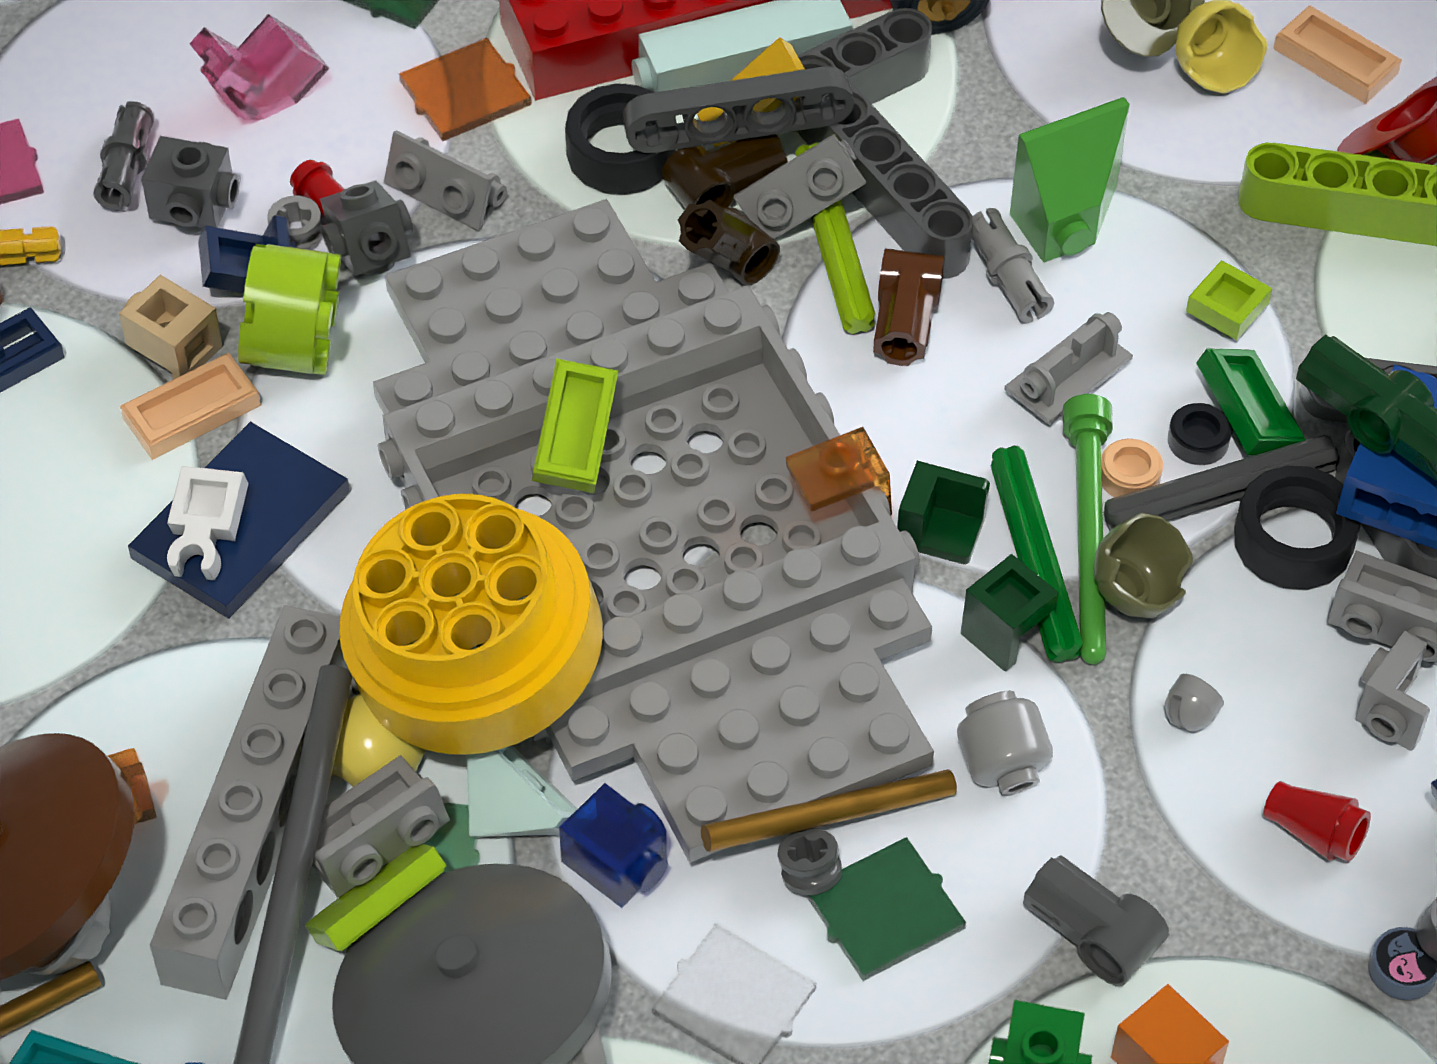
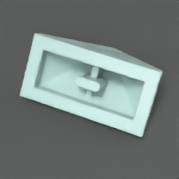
[467,746,593,837]

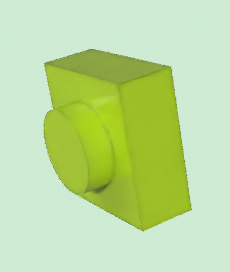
[1186,260,1272,340]

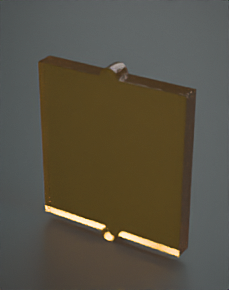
[399,38,532,142]

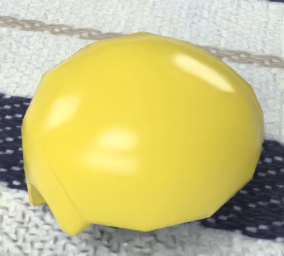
[1175,0,1267,94]
[331,694,425,787]

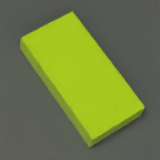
[532,358,618,493]
[304,844,447,951]

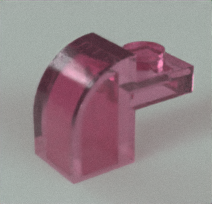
[189,14,330,120]

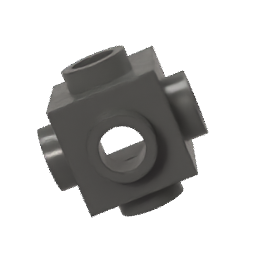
[141,136,240,228]
[320,180,413,276]

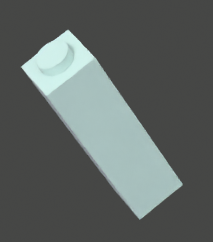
[632,0,853,92]

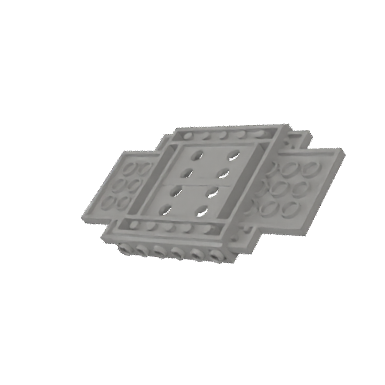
[373,199,934,863]

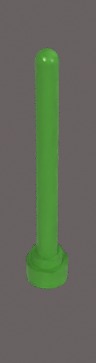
[1063,394,1113,665]

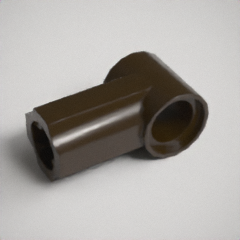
[661,134,788,209]
[677,199,780,285]

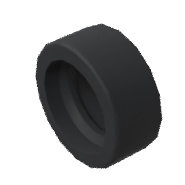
[565,83,676,194]
[1234,465,1361,590]

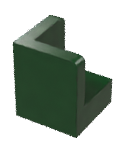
[897,460,990,565]
[960,554,1059,671]

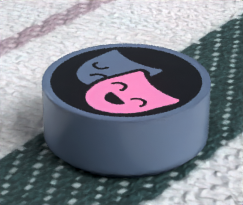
[1369,927,1437,1000]

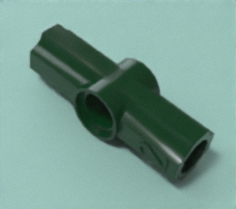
[1296,335,1437,481]

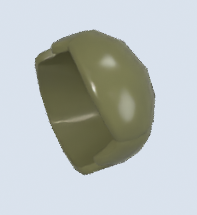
[1094,513,1193,618]

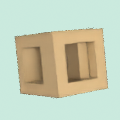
[119,275,222,379]

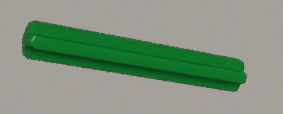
[990,445,1083,663]

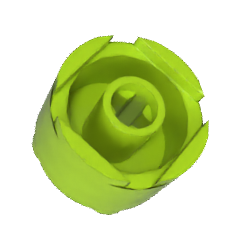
[238,244,341,375]

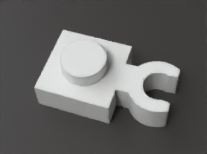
[167,466,249,581]

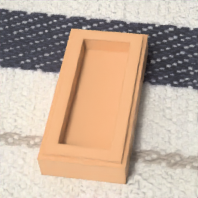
[1273,5,1402,104]
[120,352,261,460]

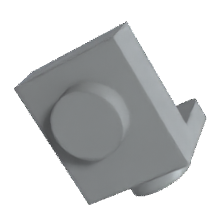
[1355,630,1430,751]

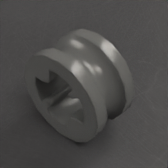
[777,828,842,896]

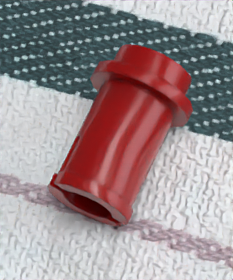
[290,159,345,217]

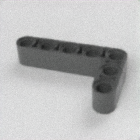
[794,8,973,279]

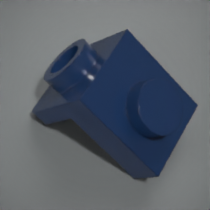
[198,215,296,294]

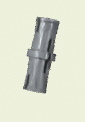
[971,208,1054,323]

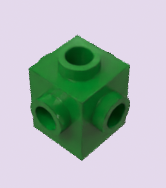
[988,1000,1093,1064]

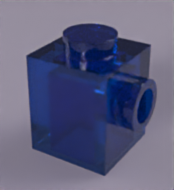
[559,783,668,908]

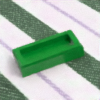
[1196,348,1306,455]

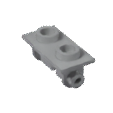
[383,130,507,231]
[734,134,866,239]
[1004,312,1133,425]

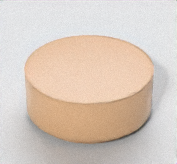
[1101,438,1163,497]

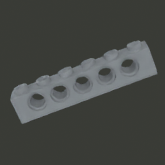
[150,605,349,1000]

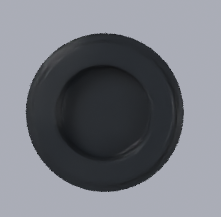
[1167,403,1232,465]

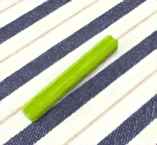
[795,142,875,334]

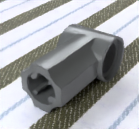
[1023,855,1169,986]

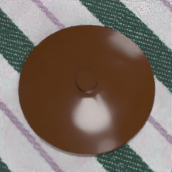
[0,733,135,981]

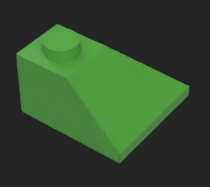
[1009,97,1130,263]

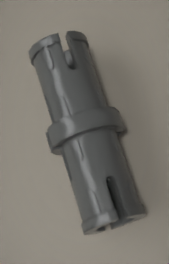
[93,101,155,210]

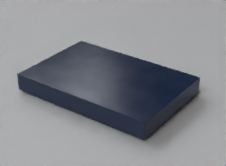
[128,421,350,619]

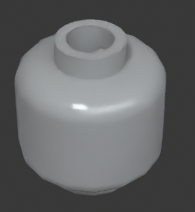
[957,690,1053,795]

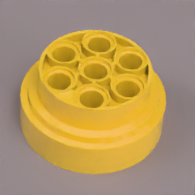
[339,494,603,755]

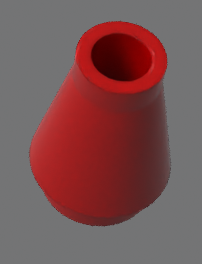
[1263,781,1371,861]

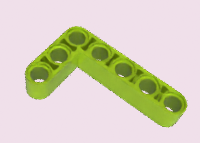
[1238,143,1437,246]

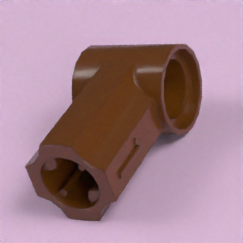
[873,248,945,366]

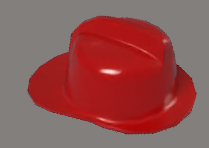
[1337,76,1437,165]

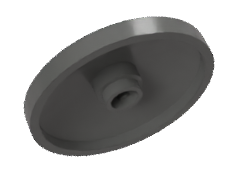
[332,863,611,1064]

